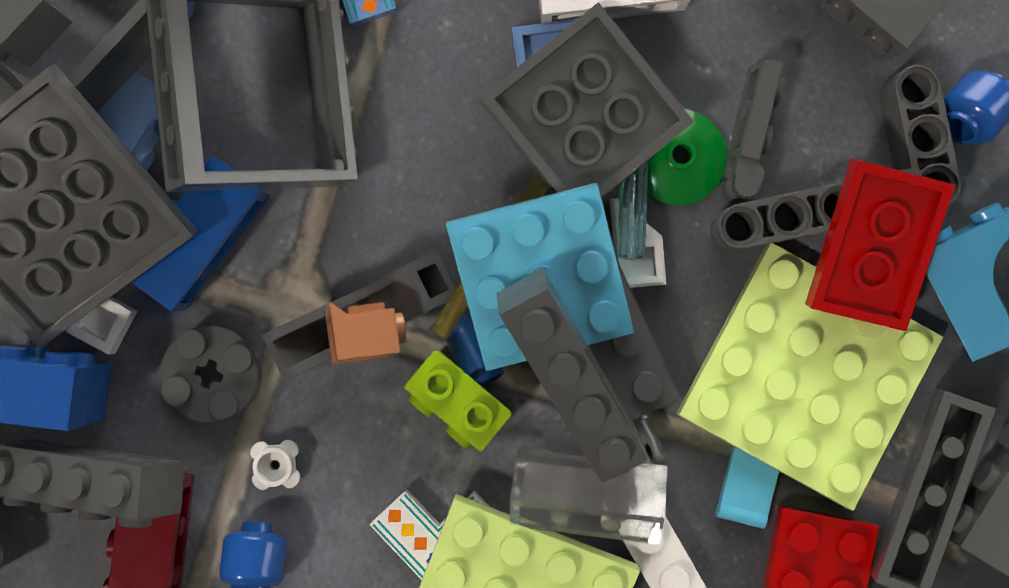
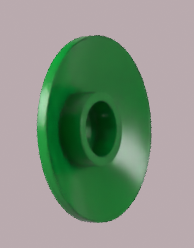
[632,109,727,206]

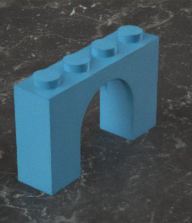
[926,202,1009,362]

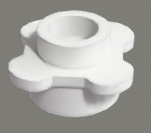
[250,440,301,490]

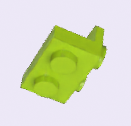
[403,350,511,452]

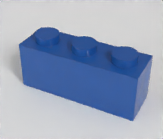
[131,155,271,312]

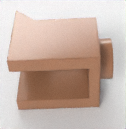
[324,301,406,365]

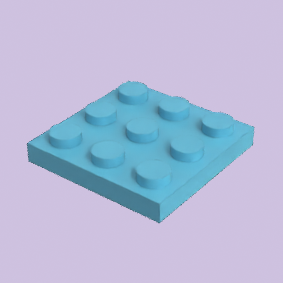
[446,183,634,371]

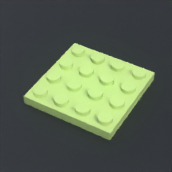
[676,243,943,511]
[419,494,640,588]

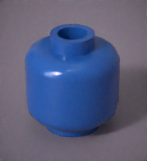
[944,70,1009,145]
[219,522,287,588]

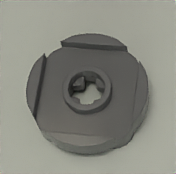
[160,325,262,423]

